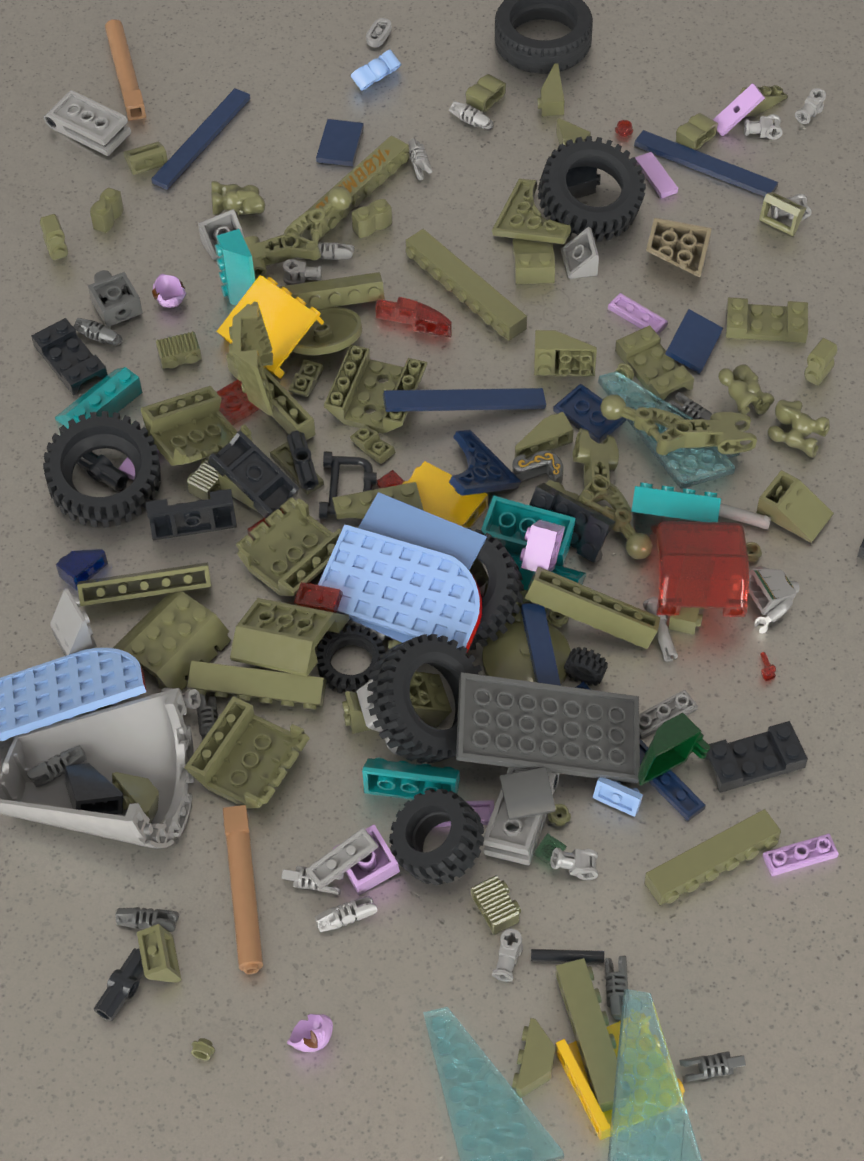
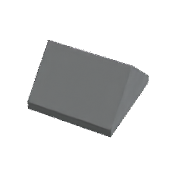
[198,209,245,260]
[561,227,599,279]

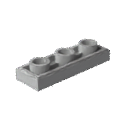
[639,690,698,740]

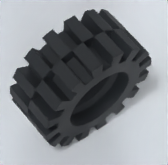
[564,647,608,686]

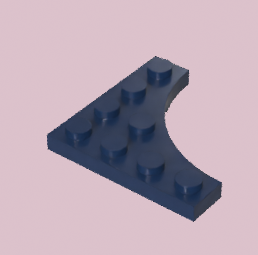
[449,430,521,496]

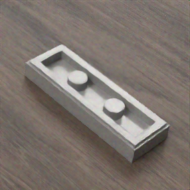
[305,827,378,890]

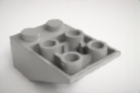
[50,588,97,656]

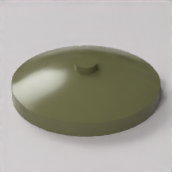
[292,307,362,355]
[482,621,571,684]

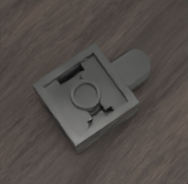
[88,270,143,327]

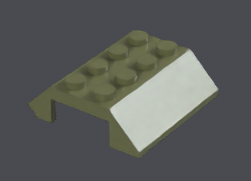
[229,301,273,416]
[141,386,252,466]
[236,497,342,596]
[113,592,231,691]
[185,696,310,809]

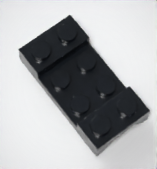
[31,318,108,396]
[208,430,300,519]
[529,483,616,563]
[146,489,237,541]
[705,721,808,793]

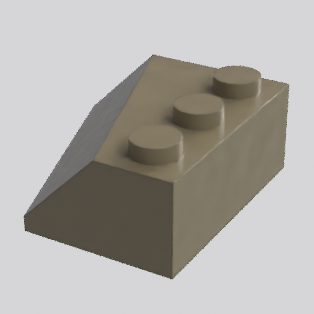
[646,218,712,277]

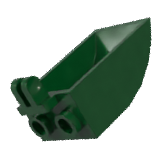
[638,713,710,786]

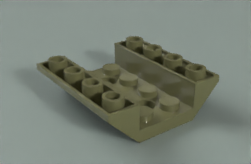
[324,345,427,434]
[230,598,350,677]

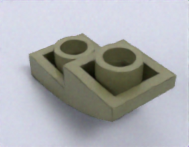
[288,359,324,397]
[350,425,396,464]

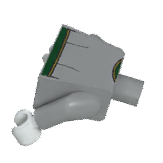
[729,566,799,634]

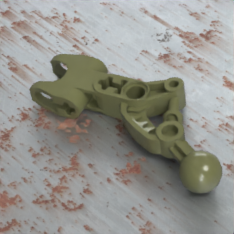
[244,186,352,278]
[600,394,757,455]
[573,428,653,559]

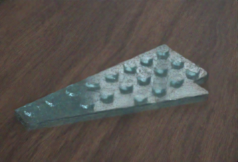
[598,371,740,489]
[608,989,702,1161]
[423,1007,564,1161]

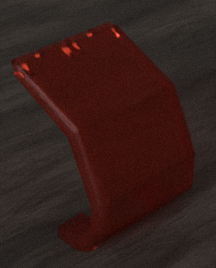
[651,521,749,617]

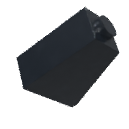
[566,166,601,199]
[65,763,123,815]

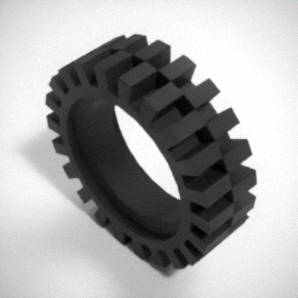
[316,626,385,694]

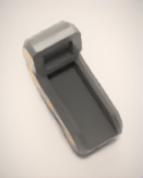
[512,451,564,484]

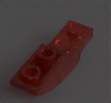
[376,297,452,338]

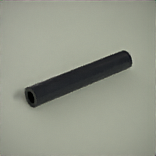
[531,949,604,963]

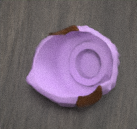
[152,274,186,308]
[287,1014,333,1052]

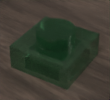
[534,833,567,866]

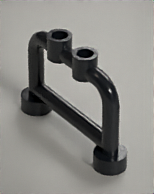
[319,451,377,519]

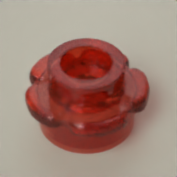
[615,120,633,137]

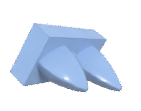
[593,777,643,817]

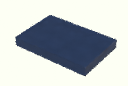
[316,119,364,167]
[665,309,723,374]
[553,384,626,444]

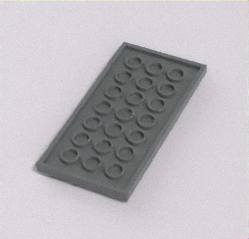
[456,672,640,783]

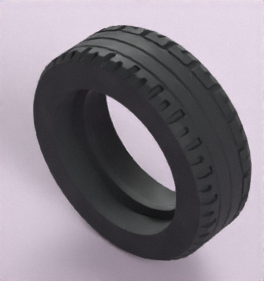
[495,0,593,74]

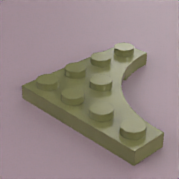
[492,178,571,244]
[332,482,424,519]

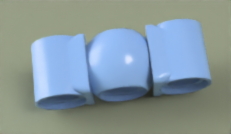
[351,49,402,91]

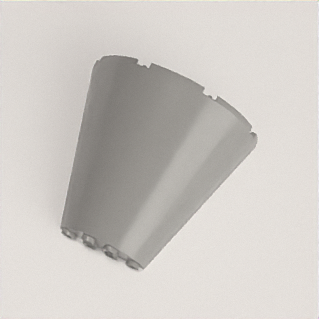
[0,688,194,849]

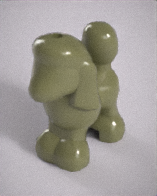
[211,181,265,216]
[718,364,774,415]
[767,400,830,458]

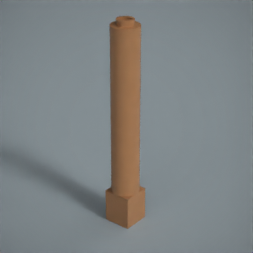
[105,19,146,121]
[223,805,263,974]

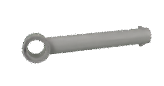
[675,485,771,530]

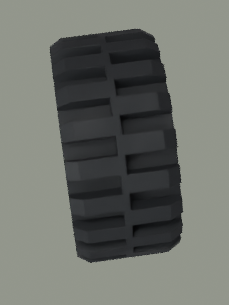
[389,789,484,885]

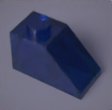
[56,549,108,590]

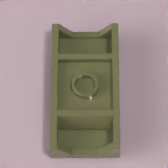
[726,297,808,343]
[615,325,694,405]

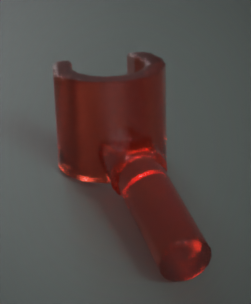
[760,652,776,681]

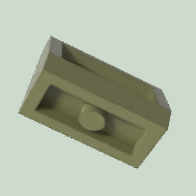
[123,141,168,175]
[759,192,806,237]
[137,924,182,983]

